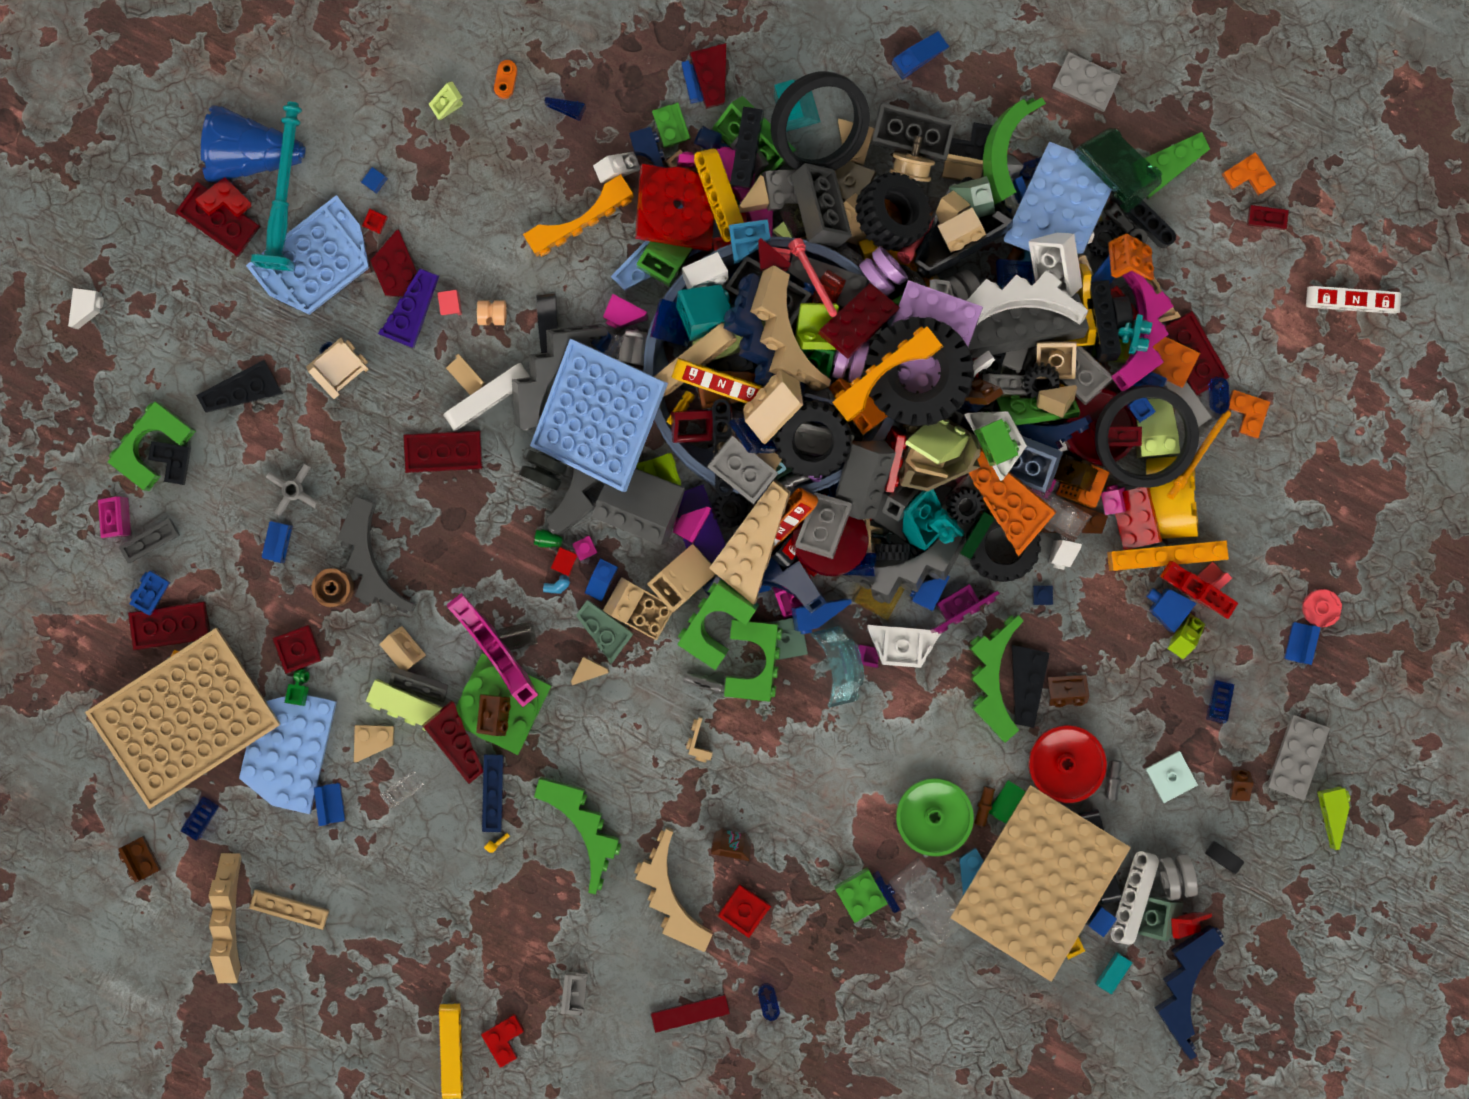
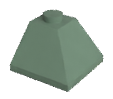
[949,176,995,218]
[1138,896,1183,941]

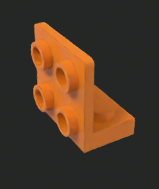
[1108,233,1154,281]

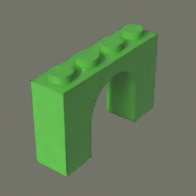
[108,402,196,491]
[677,579,759,670]
[724,619,782,702]

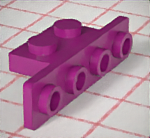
[930,584,1000,634]

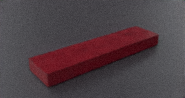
[651,994,730,1033]

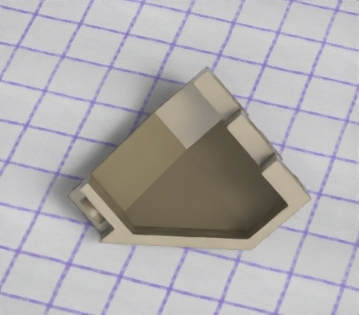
[898,418,981,491]

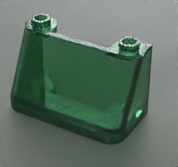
[1075,128,1162,213]

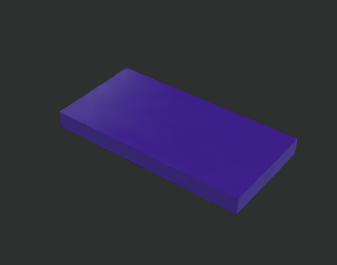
[677,484,726,563]

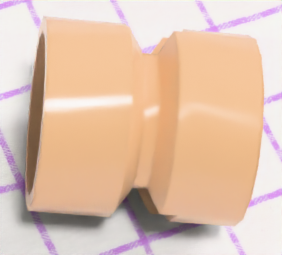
[477,300,507,325]

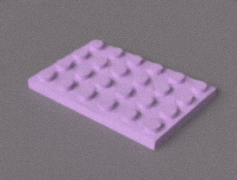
[891,280,983,393]

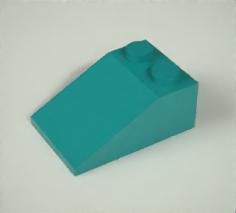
[903,489,943,550]

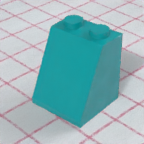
[774,80,821,132]
[676,284,734,341]

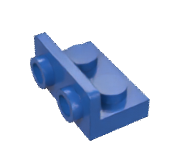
[129,570,171,616]

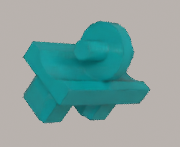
[1118,314,1152,355]
[929,509,964,544]

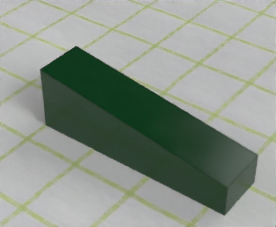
[958,512,995,560]

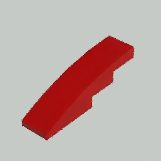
[1160,561,1238,619]

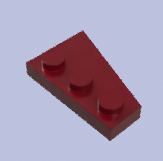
[689,43,726,109]

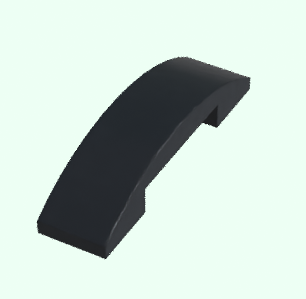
[536,294,558,353]

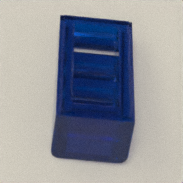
[544,97,586,121]
[843,553,877,576]
[1206,680,1235,724]
[180,796,220,841]

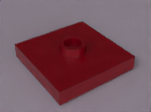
[273,625,323,674]

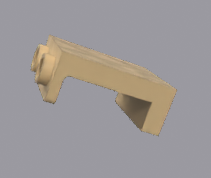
[306,337,369,399]

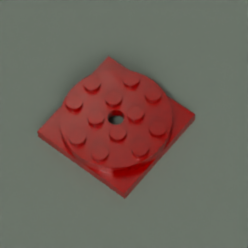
[635,164,714,251]

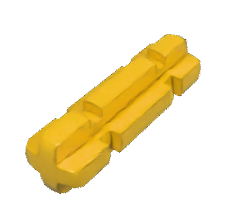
[667,391,695,425]

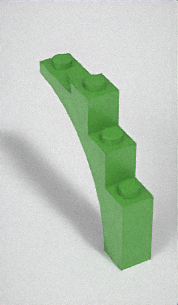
[969,615,1023,743]
[534,777,622,895]

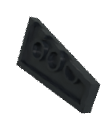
[196,360,283,413]
[1011,645,1050,728]

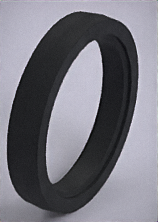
[771,71,870,170]
[1095,385,1199,488]

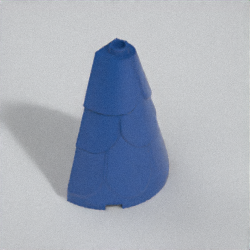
[201,105,306,183]

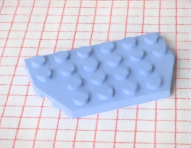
[1004,141,1114,254]
[246,195,370,315]
[239,695,337,814]

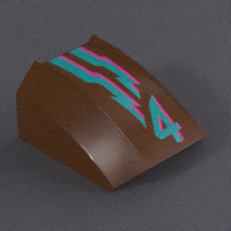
[711,828,752,861]

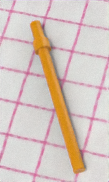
[1167,410,1231,499]

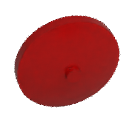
[1028,725,1107,803]

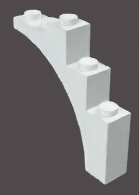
[966,270,1088,325]

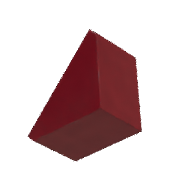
[758,238,791,271]

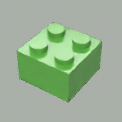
[974,419,1019,467]
[834,867,888,923]

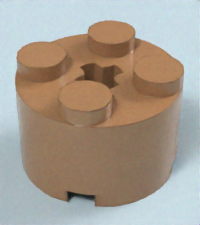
[311,568,355,607]

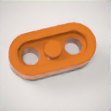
[494,60,518,99]

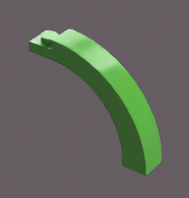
[983,97,1046,205]

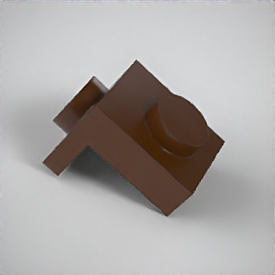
[1229,770,1254,801]

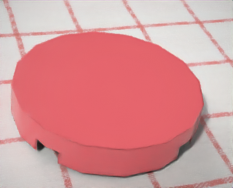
[1303,589,1342,627]

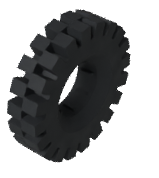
[864,316,974,426]

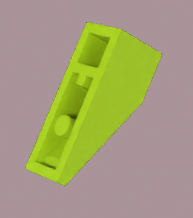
[1317,787,1350,850]

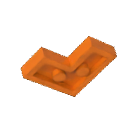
[1222,152,1276,196]
[1226,390,1270,439]

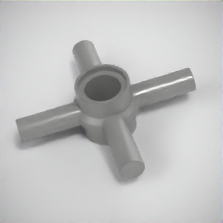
[266,464,319,516]

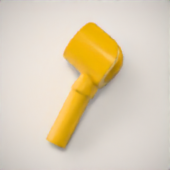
[484,833,510,853]

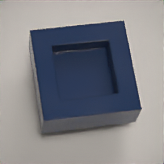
[1032,586,1053,605]

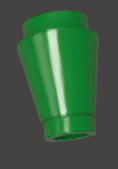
[533,529,562,548]

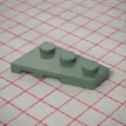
[576,600,634,664]

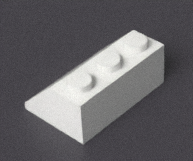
[1028,232,1083,297]

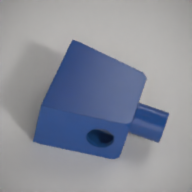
[1146,588,1196,633]

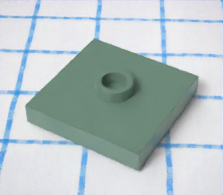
[769,618,808,660]

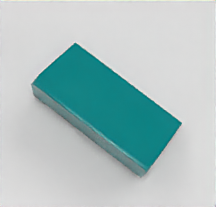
[1095,952,1133,995]

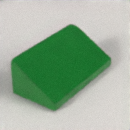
[989,780,1026,824]

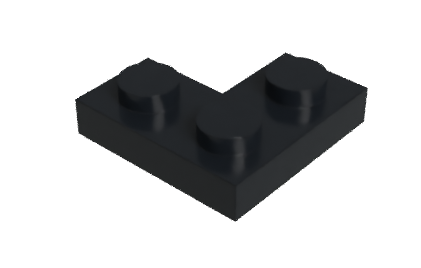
[949,122,992,160]
[148,441,191,485]

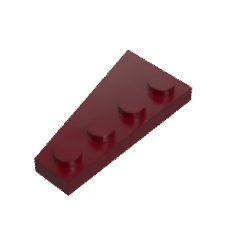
[422,701,483,784]

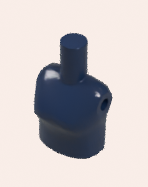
[694,126,731,150]

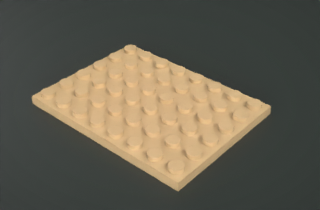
[85,628,281,809]
[950,785,1131,982]

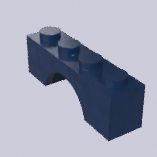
[629,126,674,203]

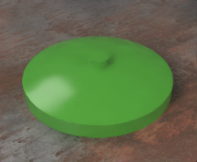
[896,778,974,856]

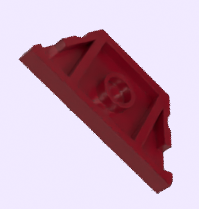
[370,229,417,297]

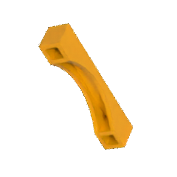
[523,174,634,257]
[832,326,944,422]
[1107,540,1229,571]

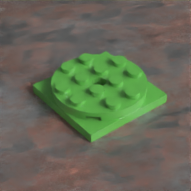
[456,653,552,755]

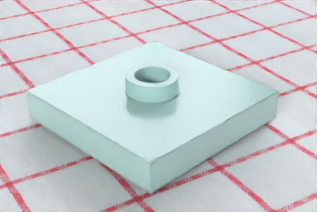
[1145,751,1198,803]

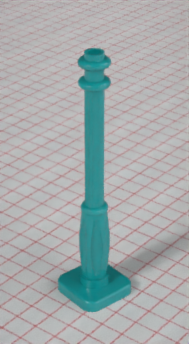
[251,101,302,271]

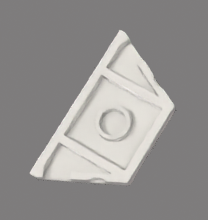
[964,411,1027,481]
[867,625,941,668]

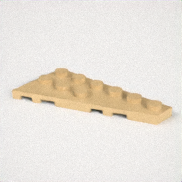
[709,479,791,605]

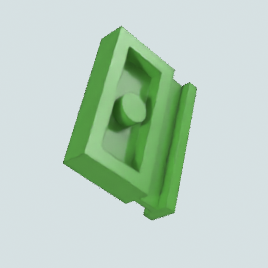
[652,102,690,149]

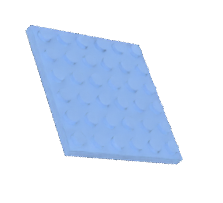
[530,339,668,492]

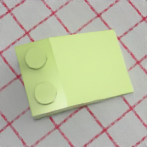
[1136,399,1180,458]
[905,419,970,464]

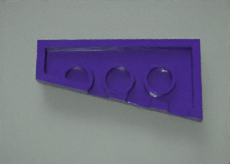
[378,269,439,348]

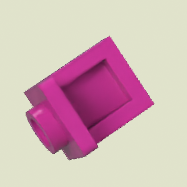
[1101,484,1126,515]

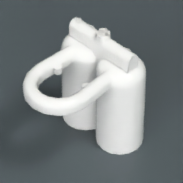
[618,329,647,366]

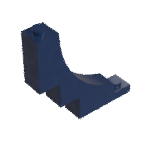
[1154,925,1224,1060]

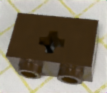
[1054,455,1098,492]

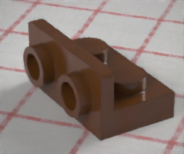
[1047,675,1089,708]
[476,694,511,736]
[118,836,161,883]

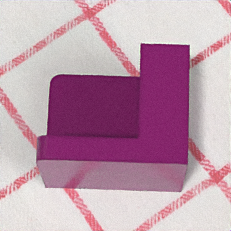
[854,644,879,668]

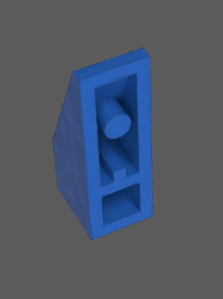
[892,31,949,80]
[791,598,852,634]

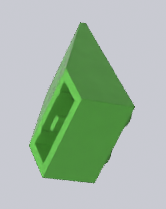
[636,241,693,287]

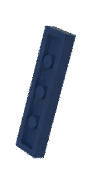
[482,754,504,832]

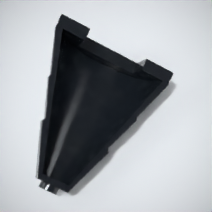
[914,183,1013,279]

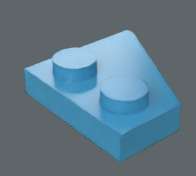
[729,219,771,263]
[959,848,984,895]

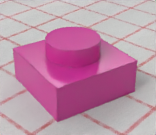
[572,536,598,561]

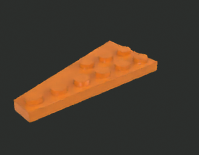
[968,447,1057,556]

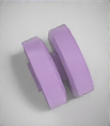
[859,246,908,297]
[832,342,870,382]

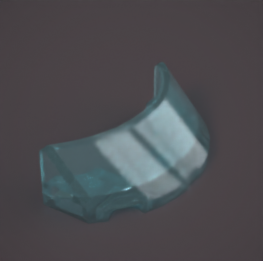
[810,626,864,708]

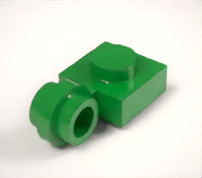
[284,669,310,706]

